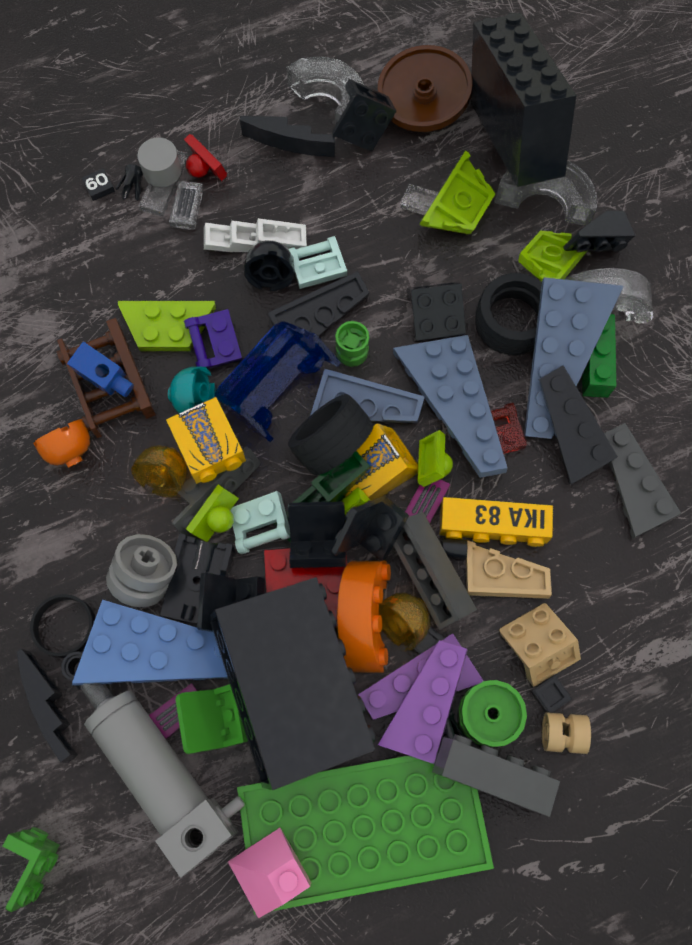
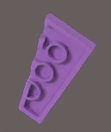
[358,633,483,720]
[378,640,468,764]

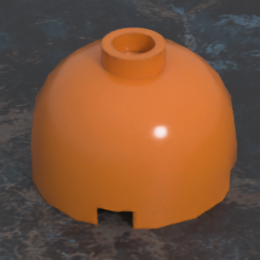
[33,419,90,468]

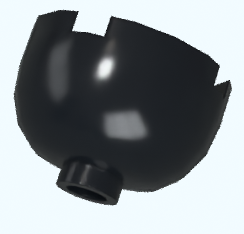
[244,240,295,291]

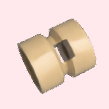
[542,712,591,754]

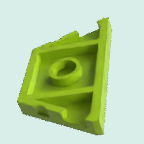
[420,151,495,234]
[518,230,587,282]
[118,301,216,351]

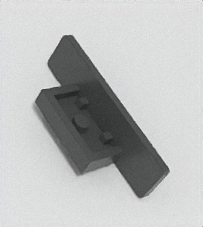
[172,447,261,537]

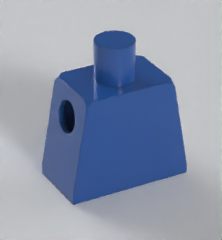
[67,342,134,397]

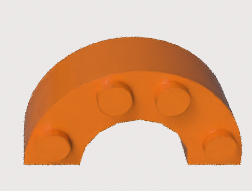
[337,560,391,673]

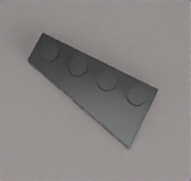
[604,423,681,539]

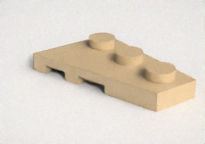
[466,540,552,599]

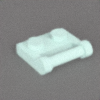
[289,236,347,289]
[230,491,290,555]

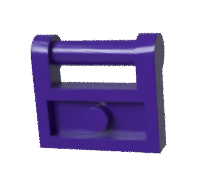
[184,309,242,369]

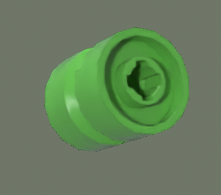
[335,321,369,367]

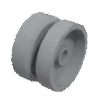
[106,534,177,607]

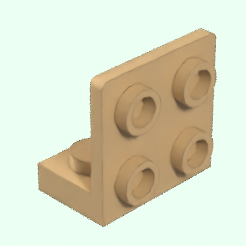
[500,603,581,687]

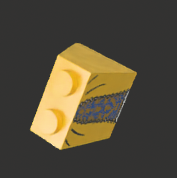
[166,397,246,484]
[345,423,418,500]

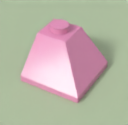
[228,827,311,918]

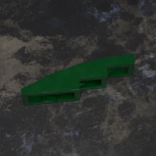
[274,451,371,543]

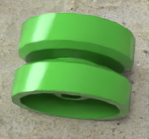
[457,680,527,747]

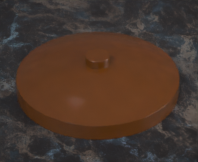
[378,45,472,132]

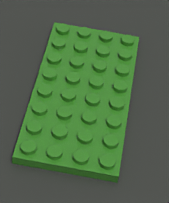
[237,756,494,915]

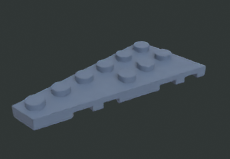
[524,277,624,439]

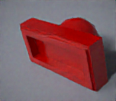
[184,134,227,182]

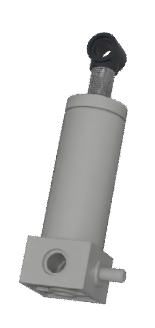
[61,652,245,878]

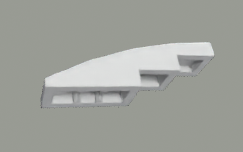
[204,218,307,252]

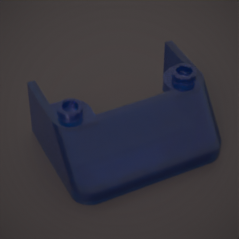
[215,321,341,442]

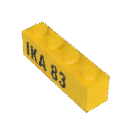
[439,497,553,547]

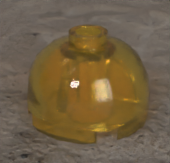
[131,445,188,497]
[379,592,430,651]

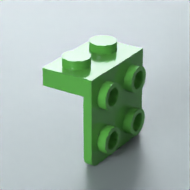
[176,684,248,754]
[2,827,60,912]

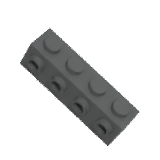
[394,512,477,630]
[432,734,560,817]

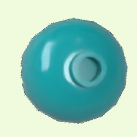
[168,367,216,413]

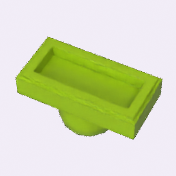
[418,430,453,487]
[186,484,239,542]

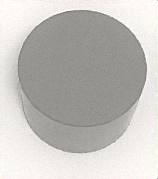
[137,138,181,187]

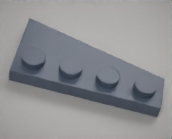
[311,369,425,423]

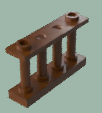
[56,318,156,438]

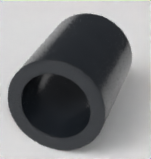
[441,538,468,559]

